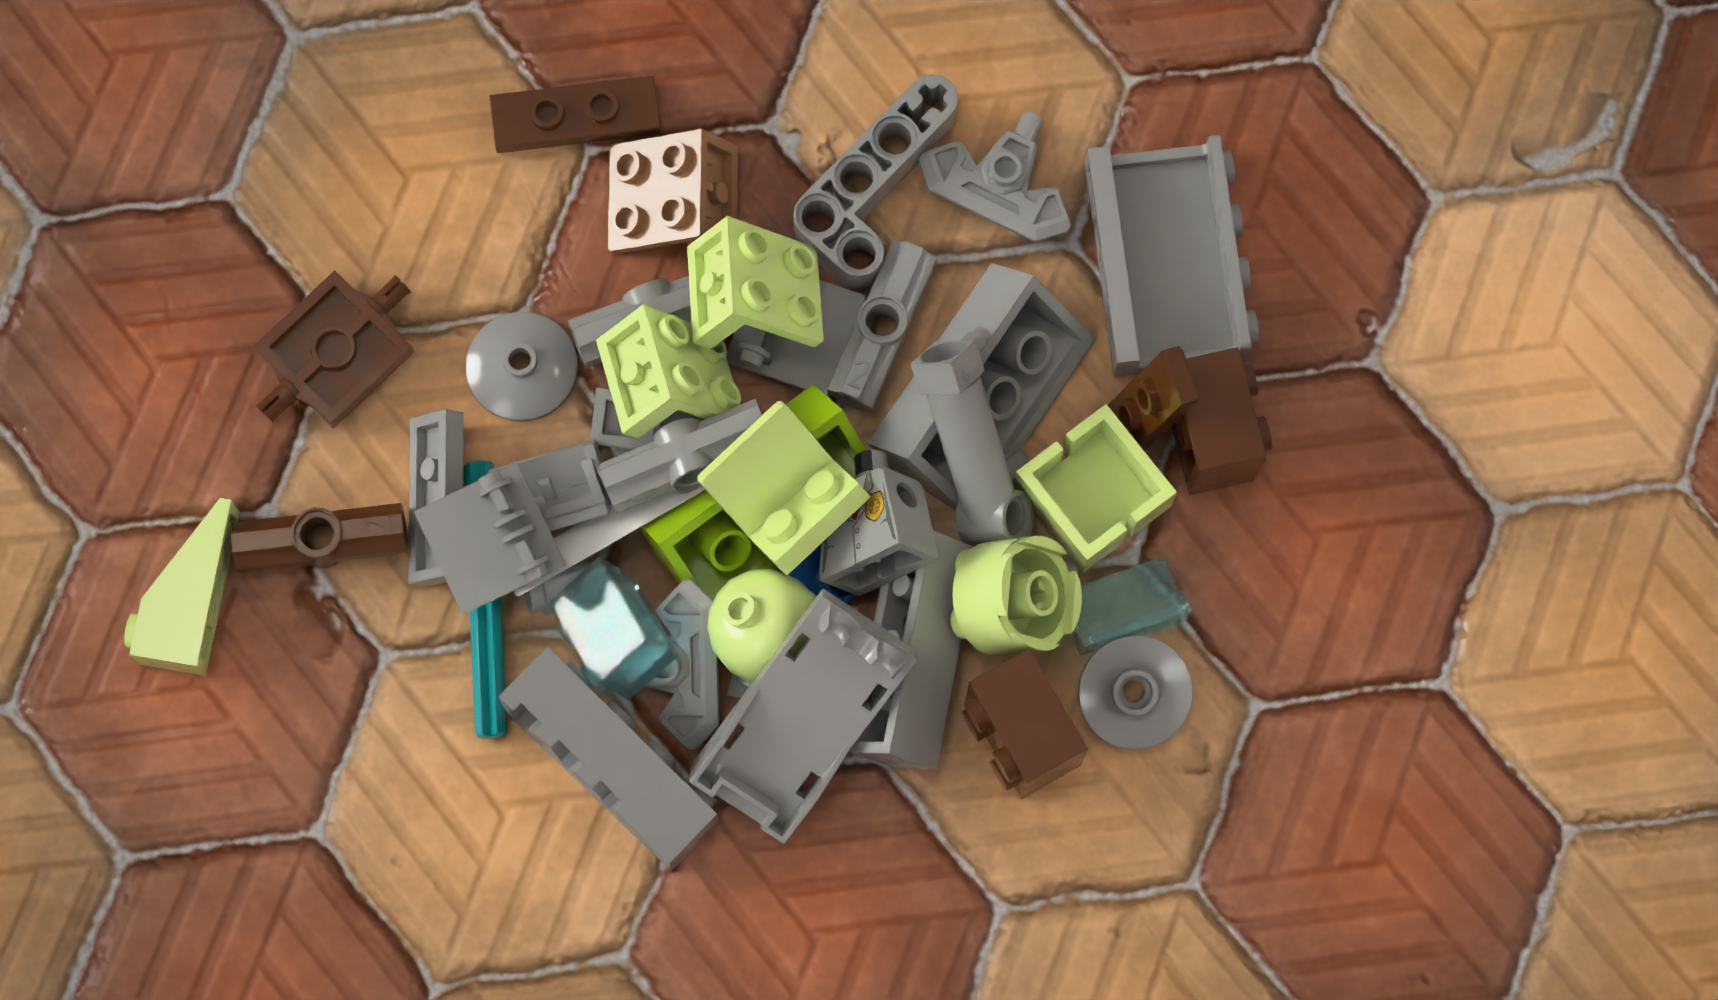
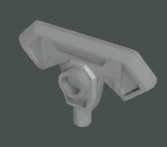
[918,111,1071,243]
[599,579,720,750]

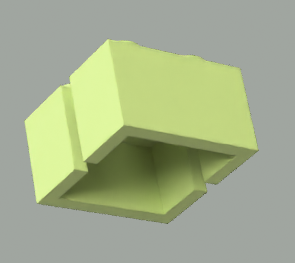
[1014,404,1177,573]

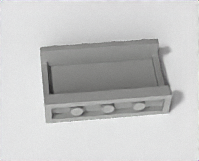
[1084,134,1259,377]

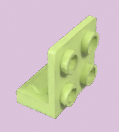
[687,216,824,349]
[596,304,741,439]
[697,401,870,576]

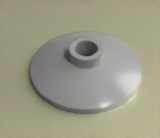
[466,312,578,421]
[1078,635,1193,750]

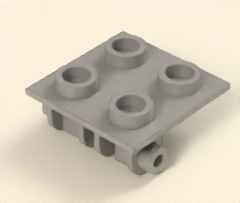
[726,280,866,398]
[413,462,567,615]

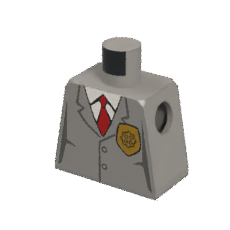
[819,450,938,596]

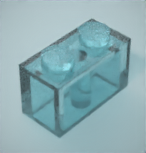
[550,557,679,700]

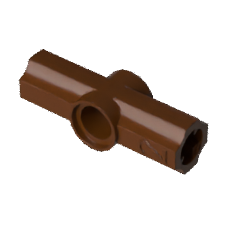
[231,503,408,573]

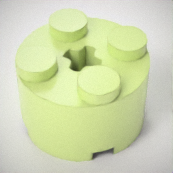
[950,536,1082,655]

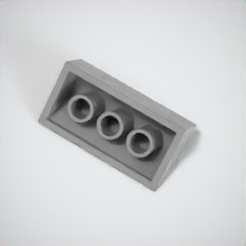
[867,263,1095,511]

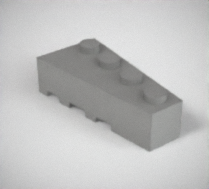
[498,646,719,871]

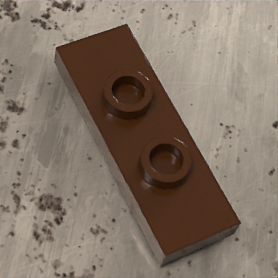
[489,75,661,153]
[1108,346,1200,451]

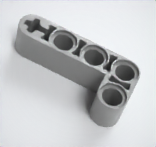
[793,74,958,291]

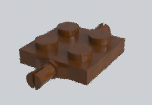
[253,270,414,429]

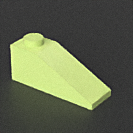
[124,498,240,676]

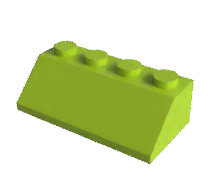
[640,384,867,600]

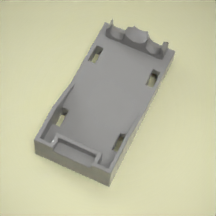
[689,589,918,844]

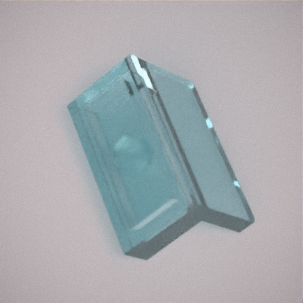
[1072,558,1192,657]

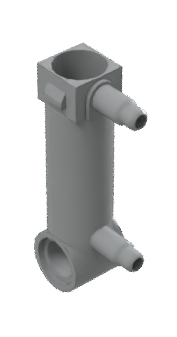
[911,326,1034,546]

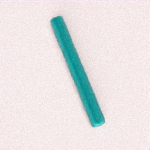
[464,461,507,739]

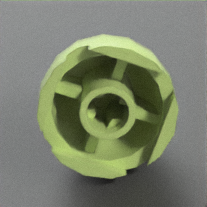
[707,569,816,683]

